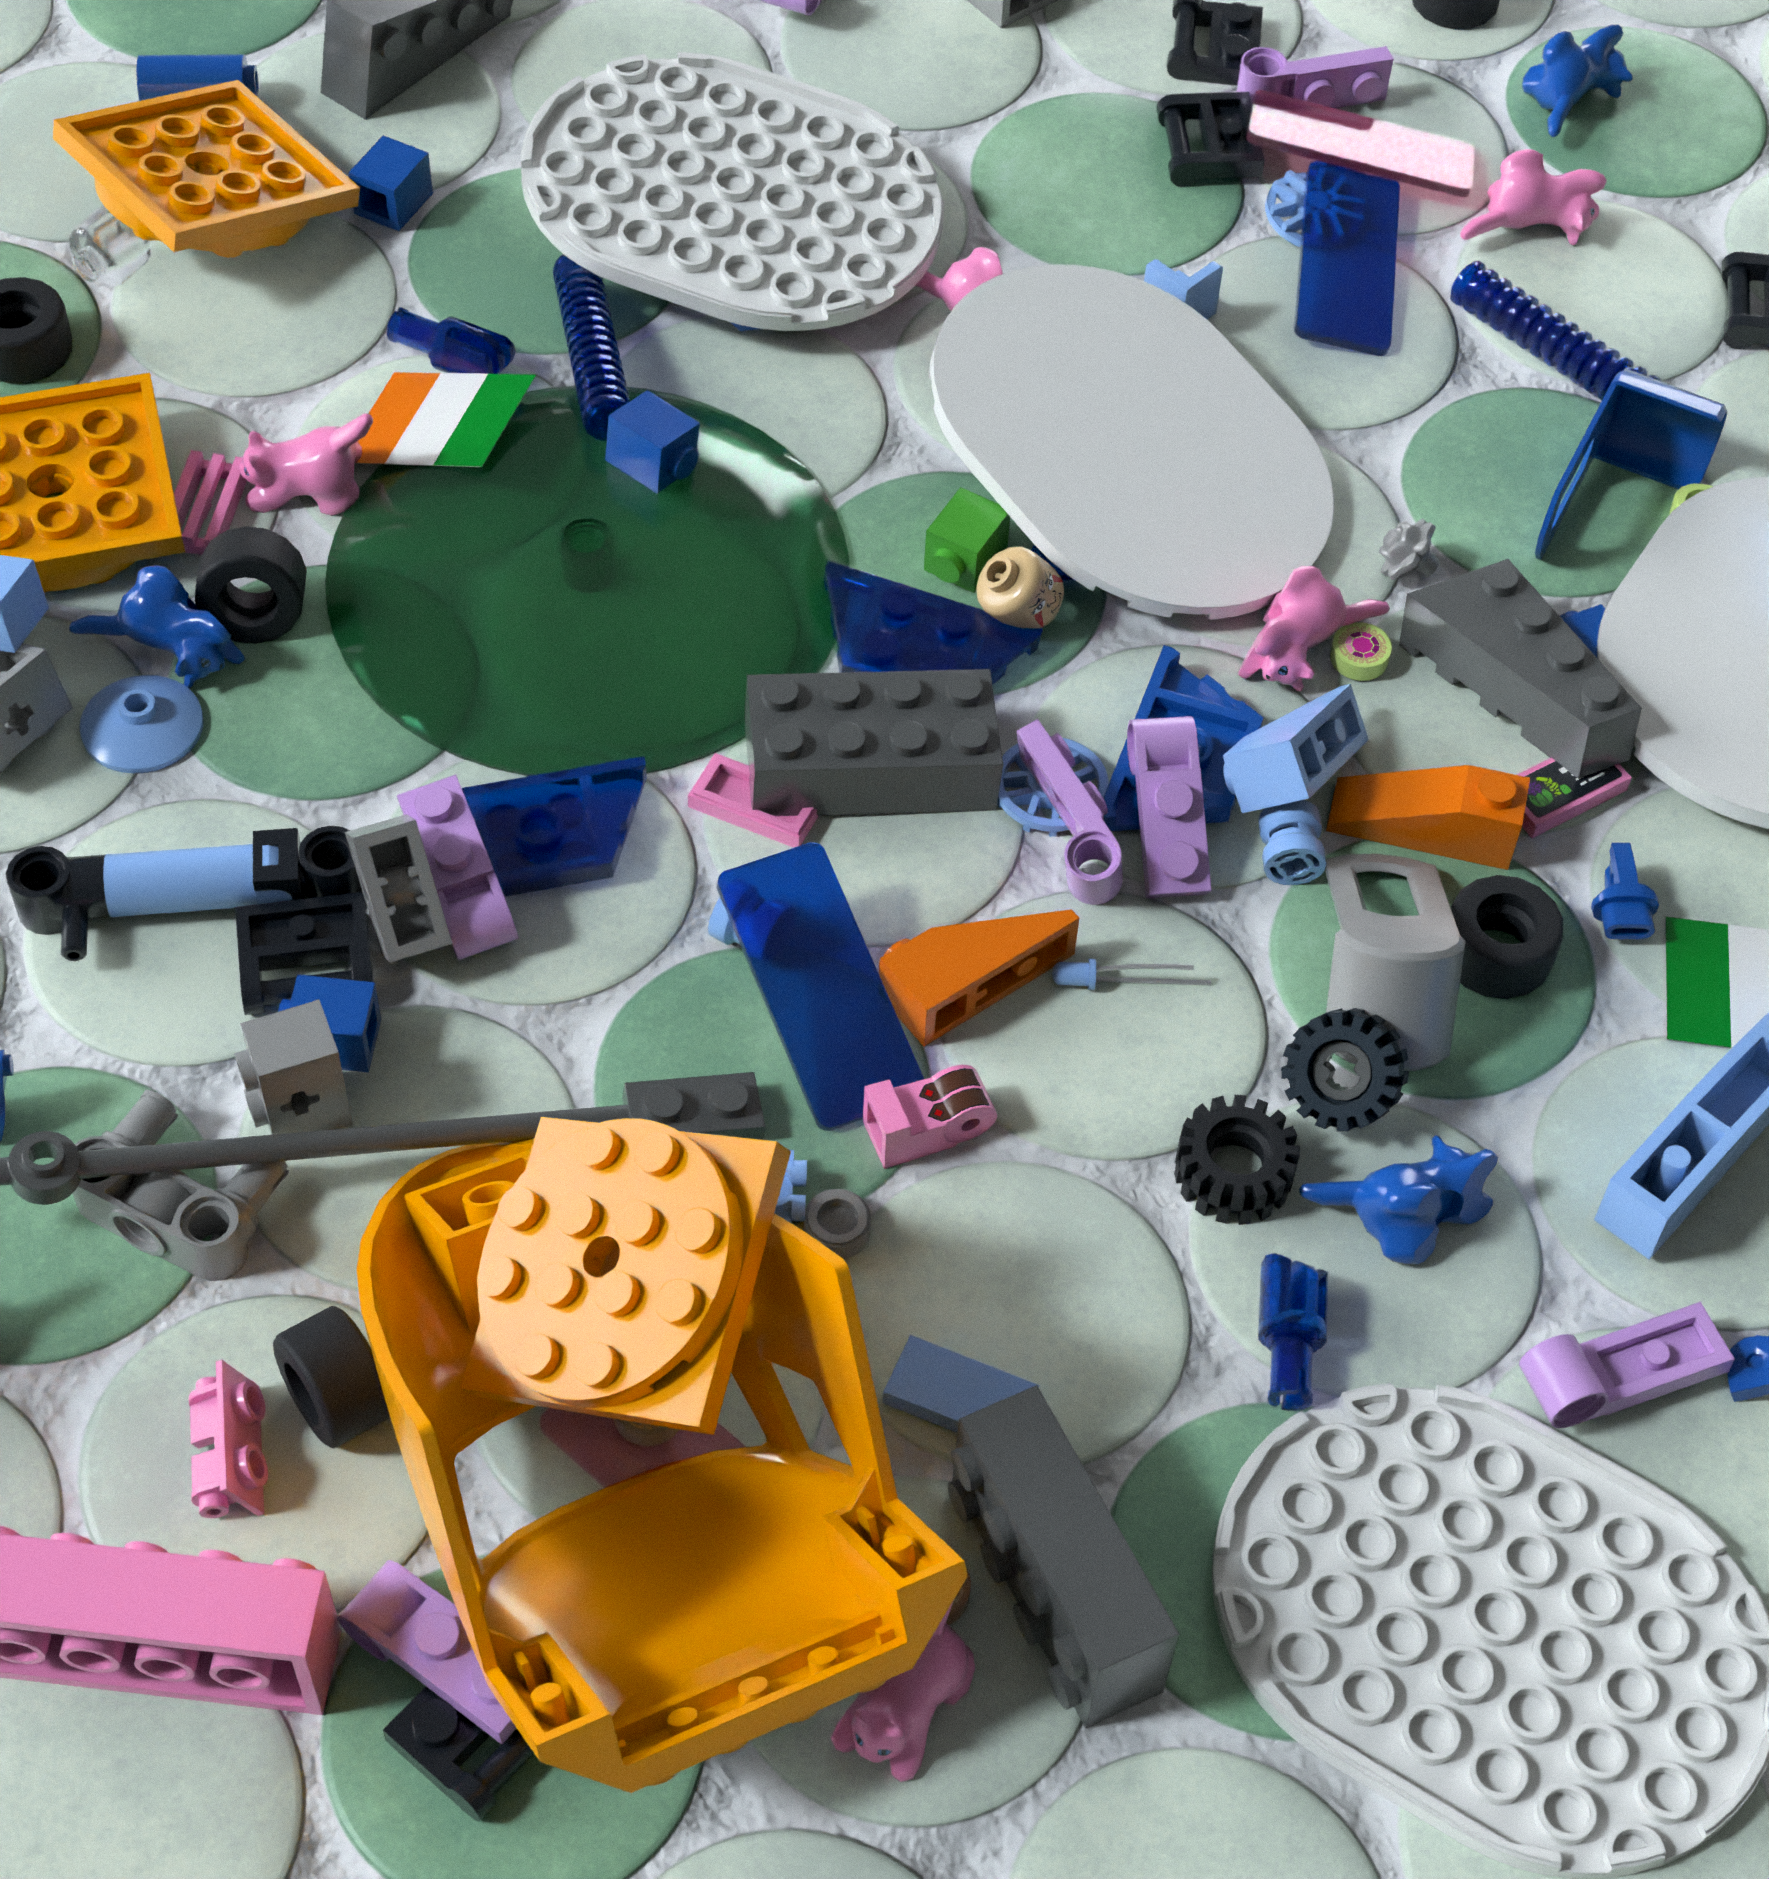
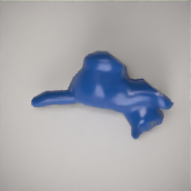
[1522,25,1633,137]
[69,565,246,689]
[1299,1135,1498,1265]

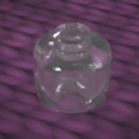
[69,205,151,286]

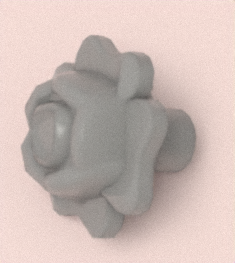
[1379,519,1440,580]

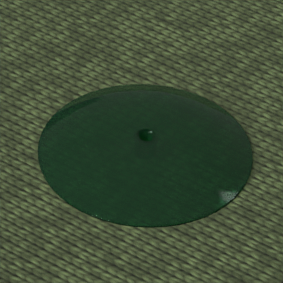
[325,385,850,780]

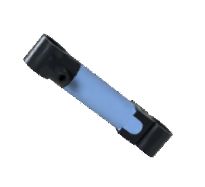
[5,826,362,961]

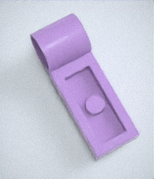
[1237,46,1394,118]
[1127,716,1212,898]
[1017,719,1123,905]
[396,775,519,960]
[1519,1302,1734,1428]
[337,1560,516,1744]

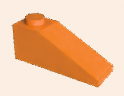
[1326,765,1530,870]
[878,909,1080,1047]

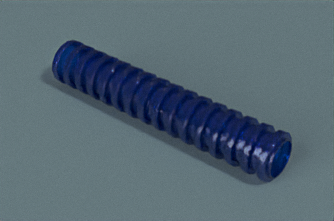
[552,254,630,441]
[1450,261,1661,401]

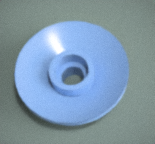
[80,675,204,773]

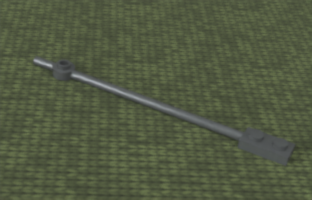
[0,1072,765,1205]

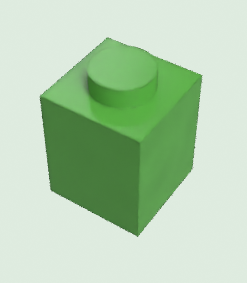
[924,487,1010,593]

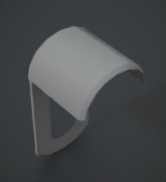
[1325,854,1466,1071]

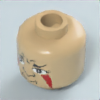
[976,546,1064,634]

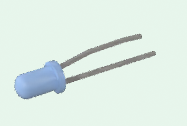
[1052,959,1211,990]

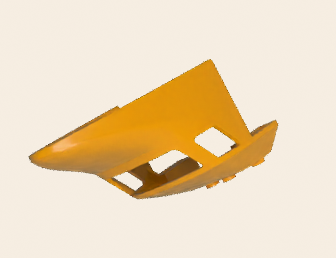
[357,1139,968,1793]

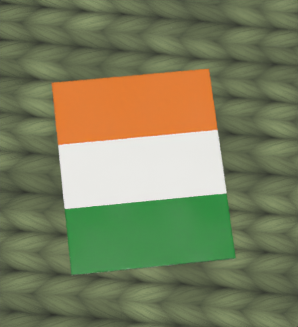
[356,372,536,467]
[1665,916,1769,1048]

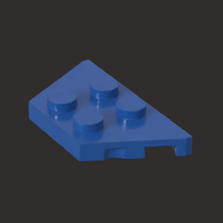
[1103,645,1264,832]

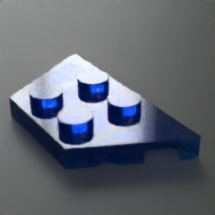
[824,560,1043,685]
[462,756,647,897]

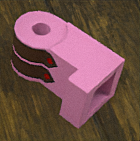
[863,1065,997,1169]

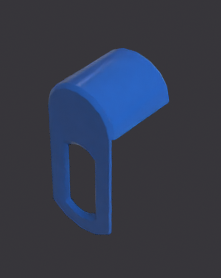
[1535,369,1728,560]

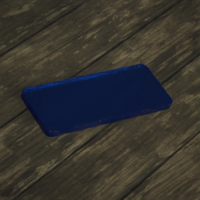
[1294,161,1400,356]
[716,842,924,1131]

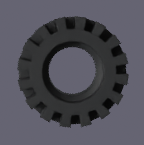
[1174,1095,1300,1225]

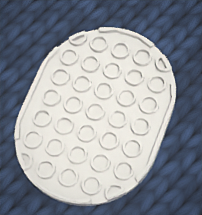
[521,52,944,331]
[929,264,1334,620]
[1597,477,1769,829]
[1211,1383,1769,1879]

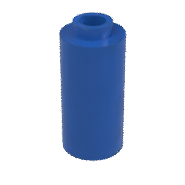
[136,54,259,101]

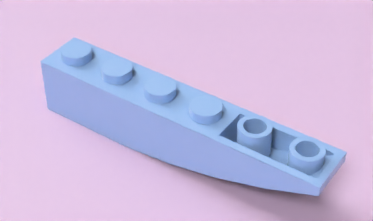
[1594,1013,1769,1260]

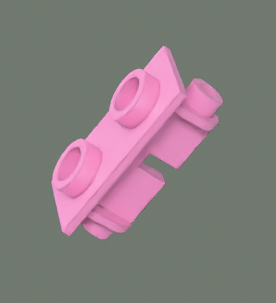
[189,1360,268,1518]

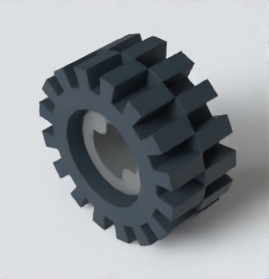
[1281,1008,1409,1131]

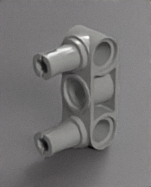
[72,1090,289,1281]

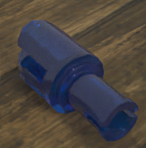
[387,307,516,374]
[1258,1253,1329,1411]

